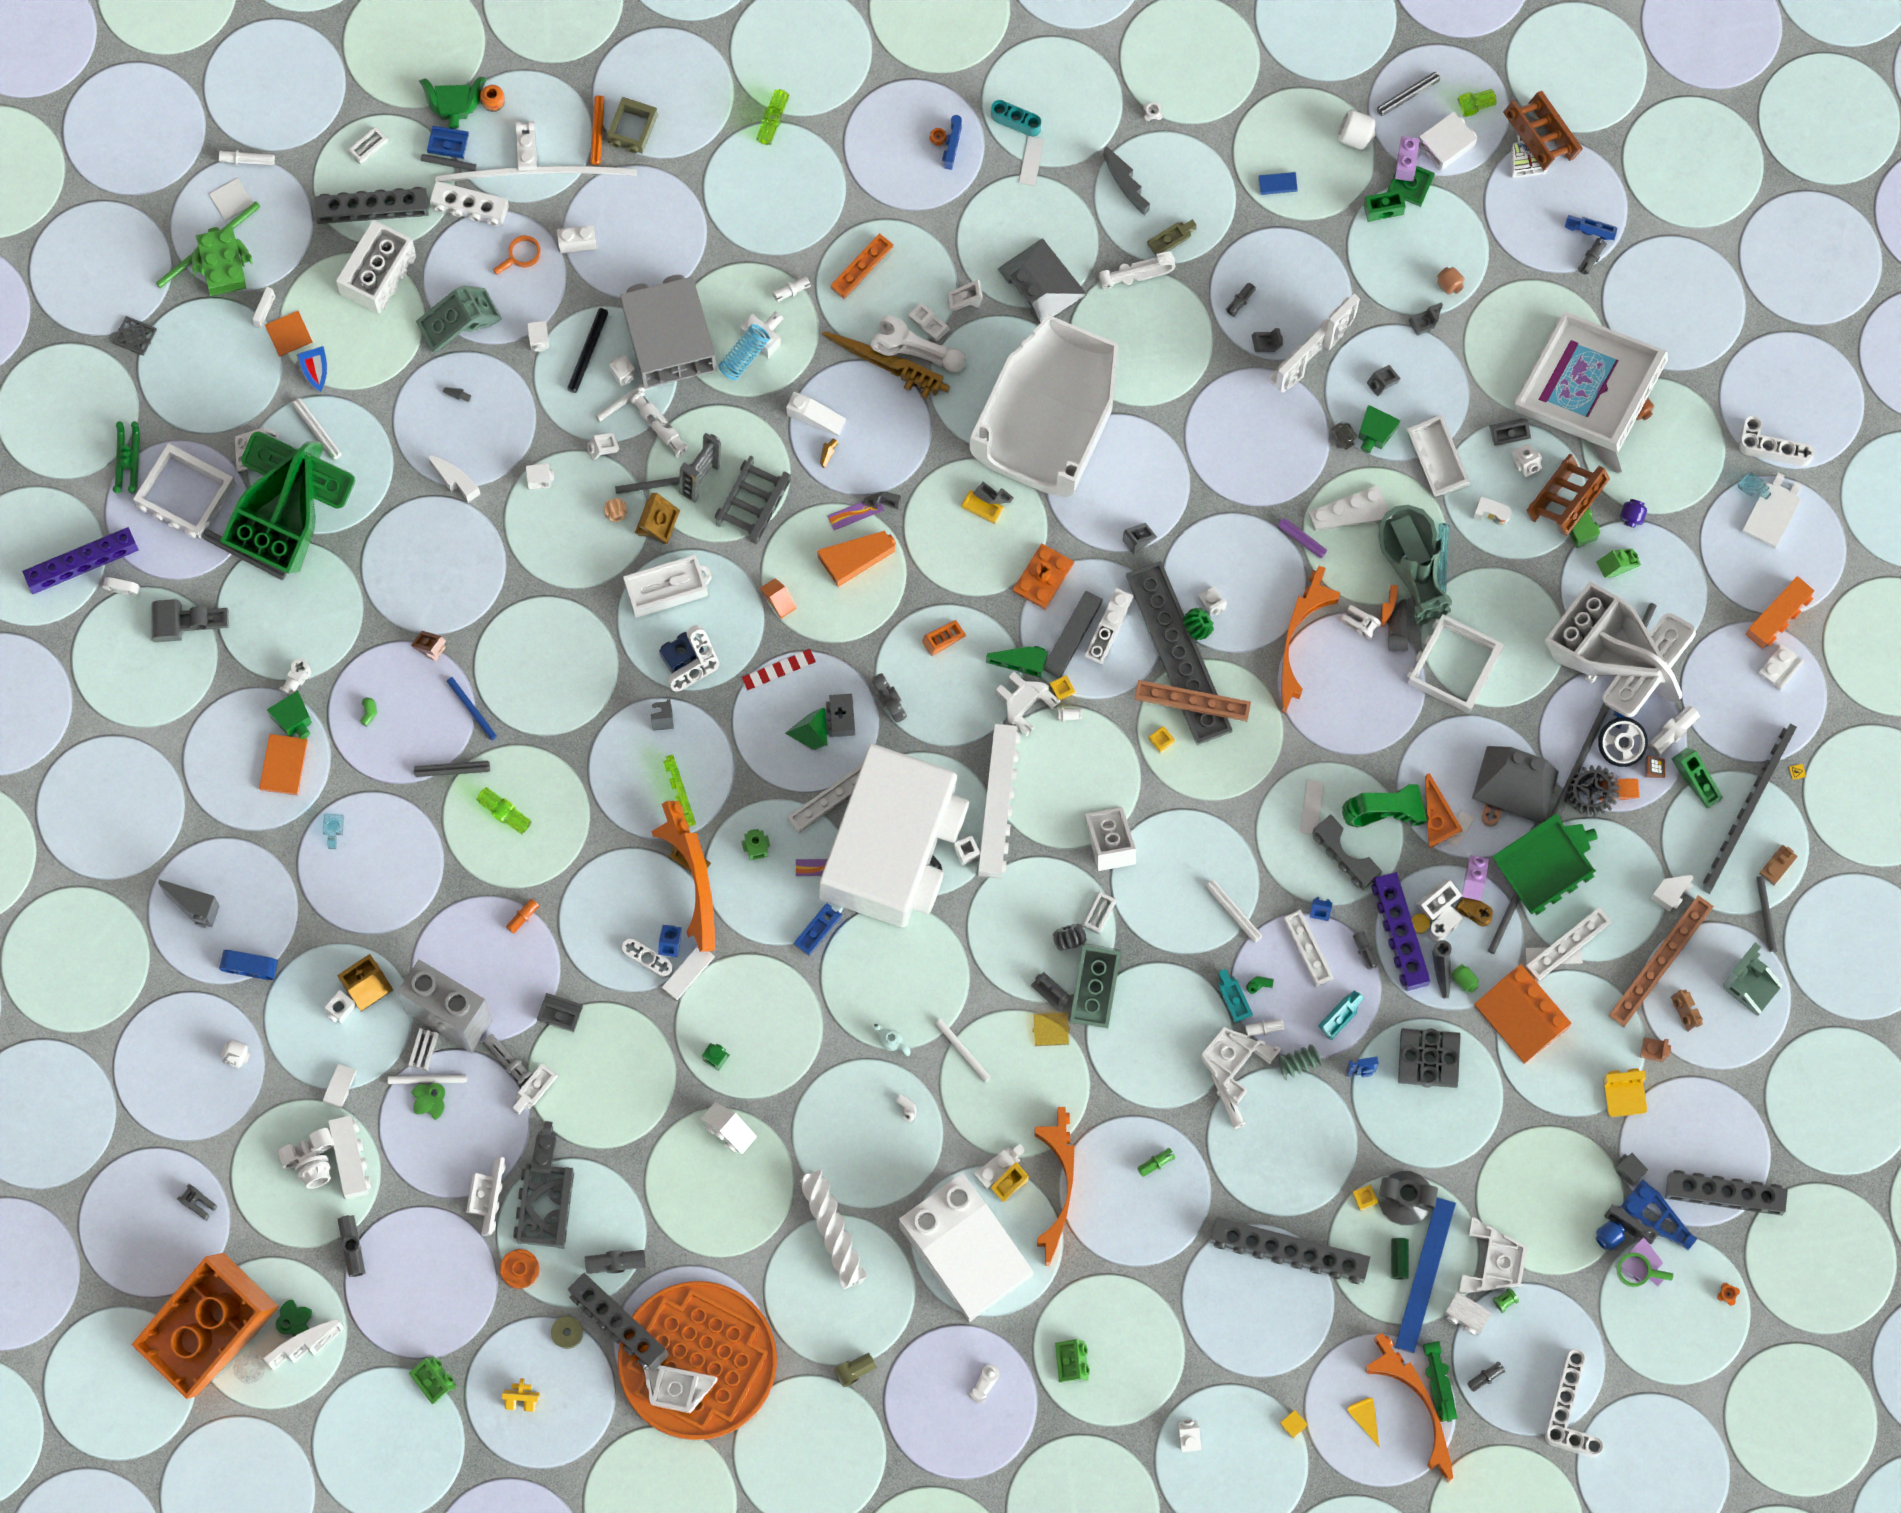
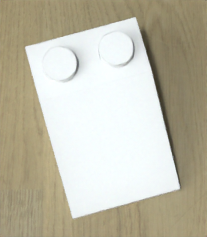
[1085,807,1136,871]

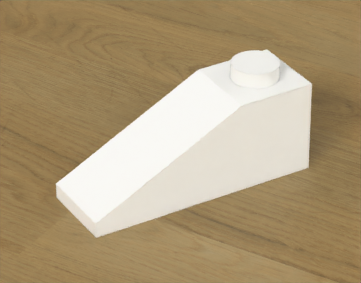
[786,392,846,436]

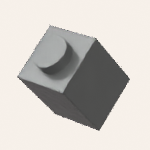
[1616,1153,1648,1186]

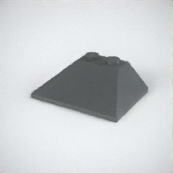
[998,238,1087,323]
[1472,746,1559,824]

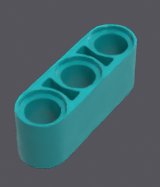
[991,100,1041,137]

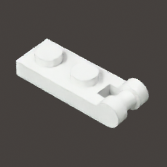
[516,121,537,171]

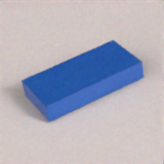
[1258,172,1298,195]

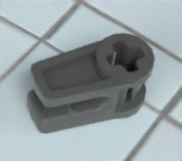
[177,1184,218,1221]

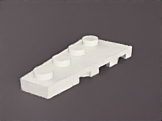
[1308,485,1393,531]

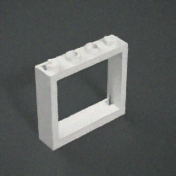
[133,443,236,540]
[1407,614,1504,714]

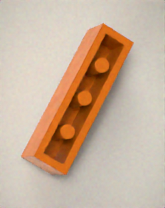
[1745,576,1815,649]

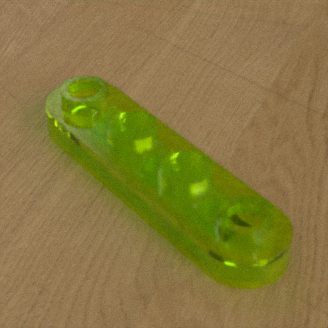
[663,754,696,827]

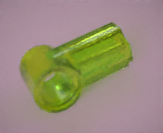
[1457,89,1497,117]

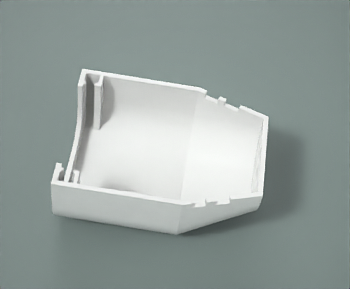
[970,315,1118,497]

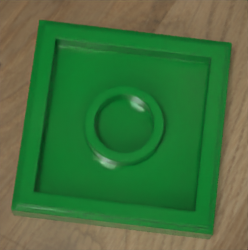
[1387,166,1435,207]

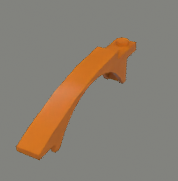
[1281,566,1340,714]
[651,801,715,952]
[1034,1107,1075,1266]
[1365,1333,1453,1483]

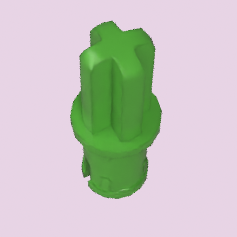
[1137,1148,1175,1177]

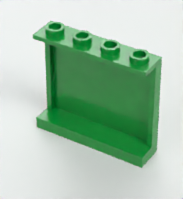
[1492,813,1596,915]

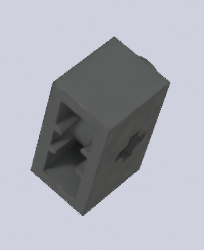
[826,693,855,737]

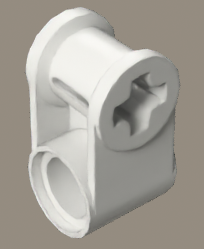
[1429,906,1464,942]

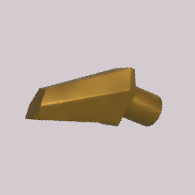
[820,438,839,468]

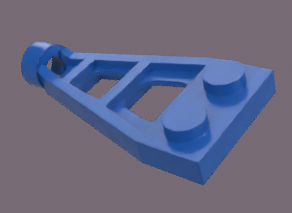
[1620,1180,1698,1251]

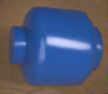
[1595,1221,1625,1250]

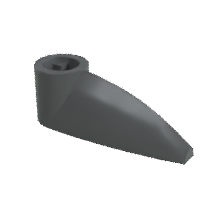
[1388,599,1408,651]
[1432,940,1452,999]

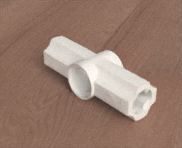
[1648,705,1700,756]

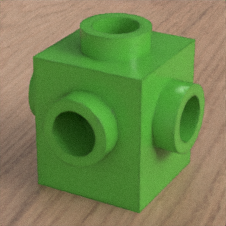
[742,829,770,861]

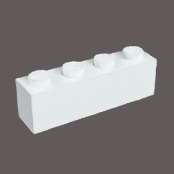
[328,1115,371,1200]

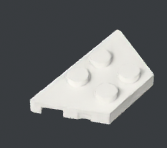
[643,1365,718,1413]

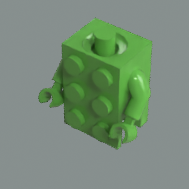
[192,227,253,297]

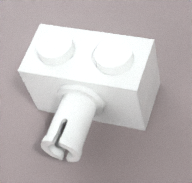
[740,311,783,358]

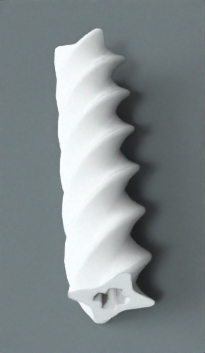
[800,1169,867,1289]

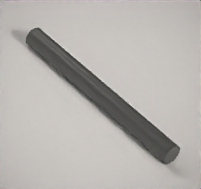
[615,477,679,494]
[1756,876,1777,952]

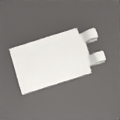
[1742,472,1802,549]

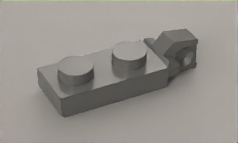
[531,1121,557,1174]
[1604,1204,1659,1244]

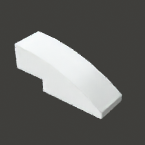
[428,455,480,502]

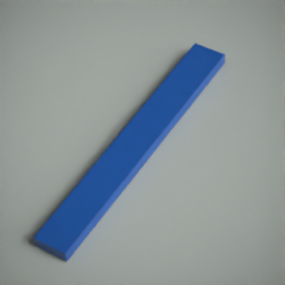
[1395,1197,1456,1354]

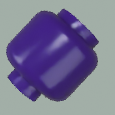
[1620,499,1647,528]

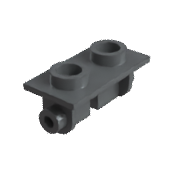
[1031,972,1072,1011]

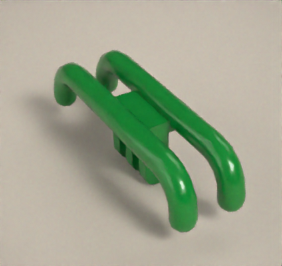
[113,421,140,494]

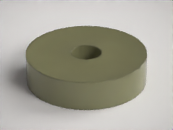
[551,1316,583,1349]

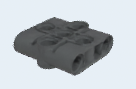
[1398,1028,1460,1088]

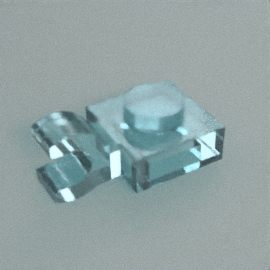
[1737,472,1771,499]
[323,814,344,849]

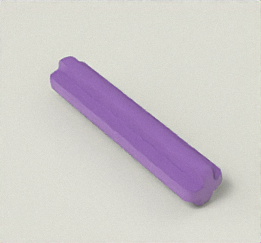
[1278,518,1327,558]

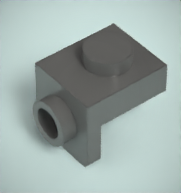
[1251,328,1283,352]

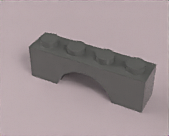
[1312,814,1382,890]

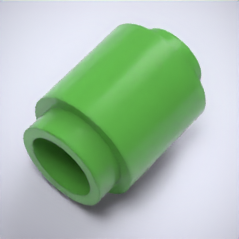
[1451,964,1480,993]

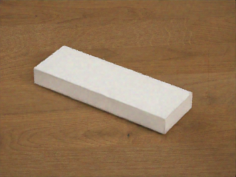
[662,946,715,1001]

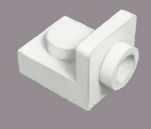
[587,433,619,460]
[1198,586,1227,616]

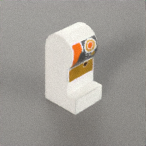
[1473,496,1511,525]

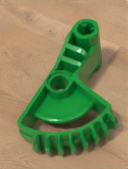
[1342,784,1428,828]

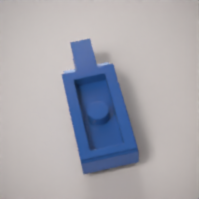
[1565,215,1618,240]

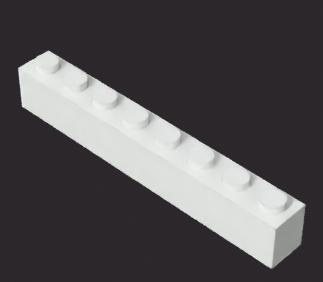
[978,724,1021,878]

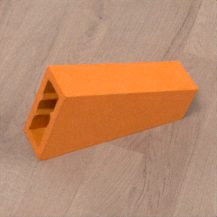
[817,531,896,587]

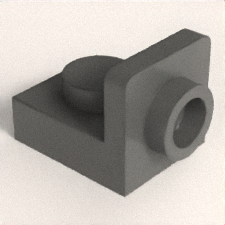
[1367,365,1401,396]

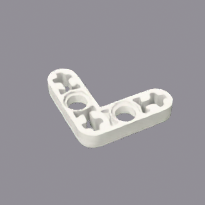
[667,625,719,692]

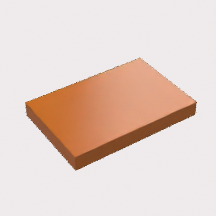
[259,734,308,796]

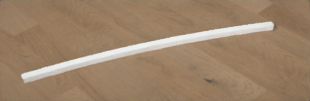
[435,166,637,182]

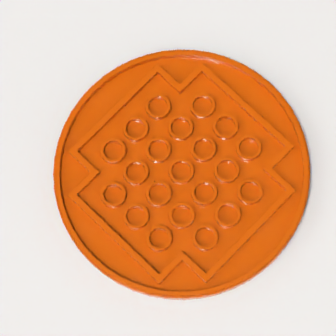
[618,1281,777,1440]

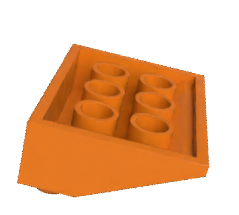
[1474,964,1572,1064]

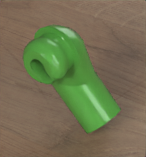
[360,697,377,727]

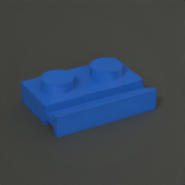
[427,126,469,159]
[1346,1056,1379,1077]

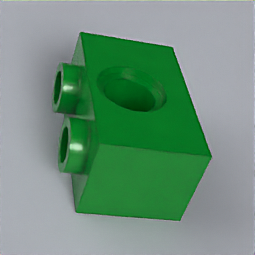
[1363,190,1406,222]

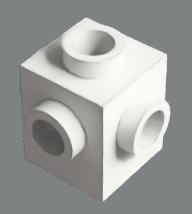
[1512,443,1542,477]

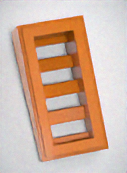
[922,620,966,656]

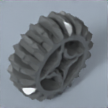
[1568,765,1620,817]

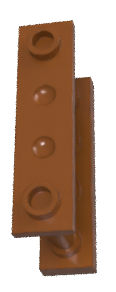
[1503,91,1583,170]
[1526,454,1610,536]

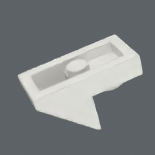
[948,280,983,311]

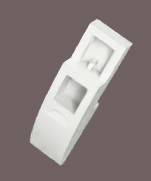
[1085,588,1134,664]

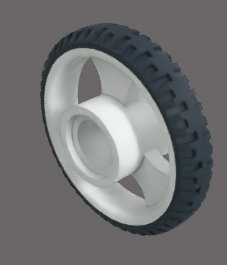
[1598,717,1648,767]

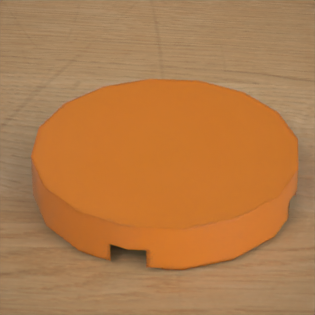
[500,1249,540,1289]

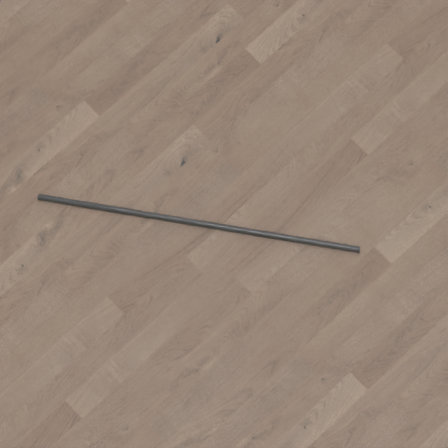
[1488,603,1657,954]

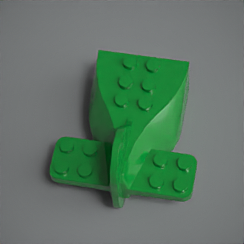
[220,431,356,574]

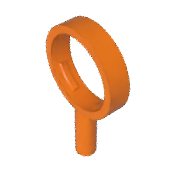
[493,235,541,275]

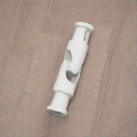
[630,391,689,458]

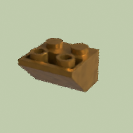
[337,954,393,1012]

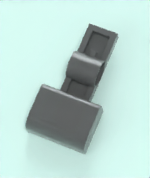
[151,599,229,642]

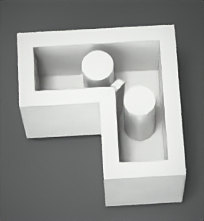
[700,1101,757,1154]

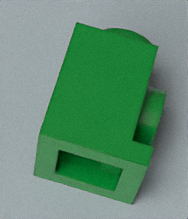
[702,1043,730,1071]

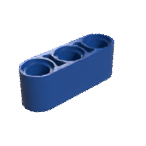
[219,950,278,980]

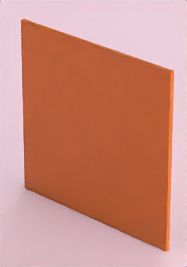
[265,311,313,357]

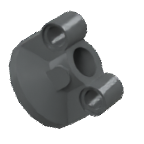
[1379,1171,1438,1225]

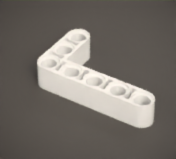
[1545,1349,1603,1458]

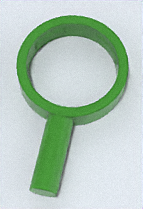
[1617,1253,1673,1287]

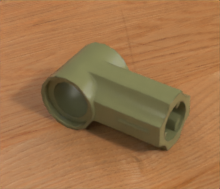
[834,1353,877,1387]

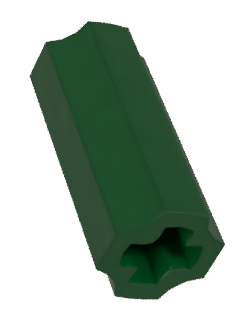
[1391,1238,1409,1280]

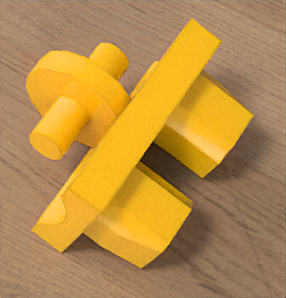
[502,1378,540,1412]

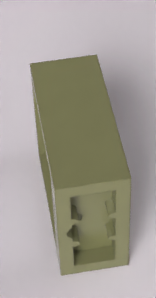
[607,97,658,154]

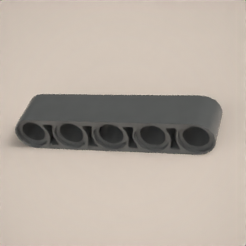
[1043,591,1103,678]

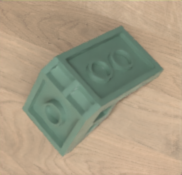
[416,285,502,352]
[1722,942,1783,1016]

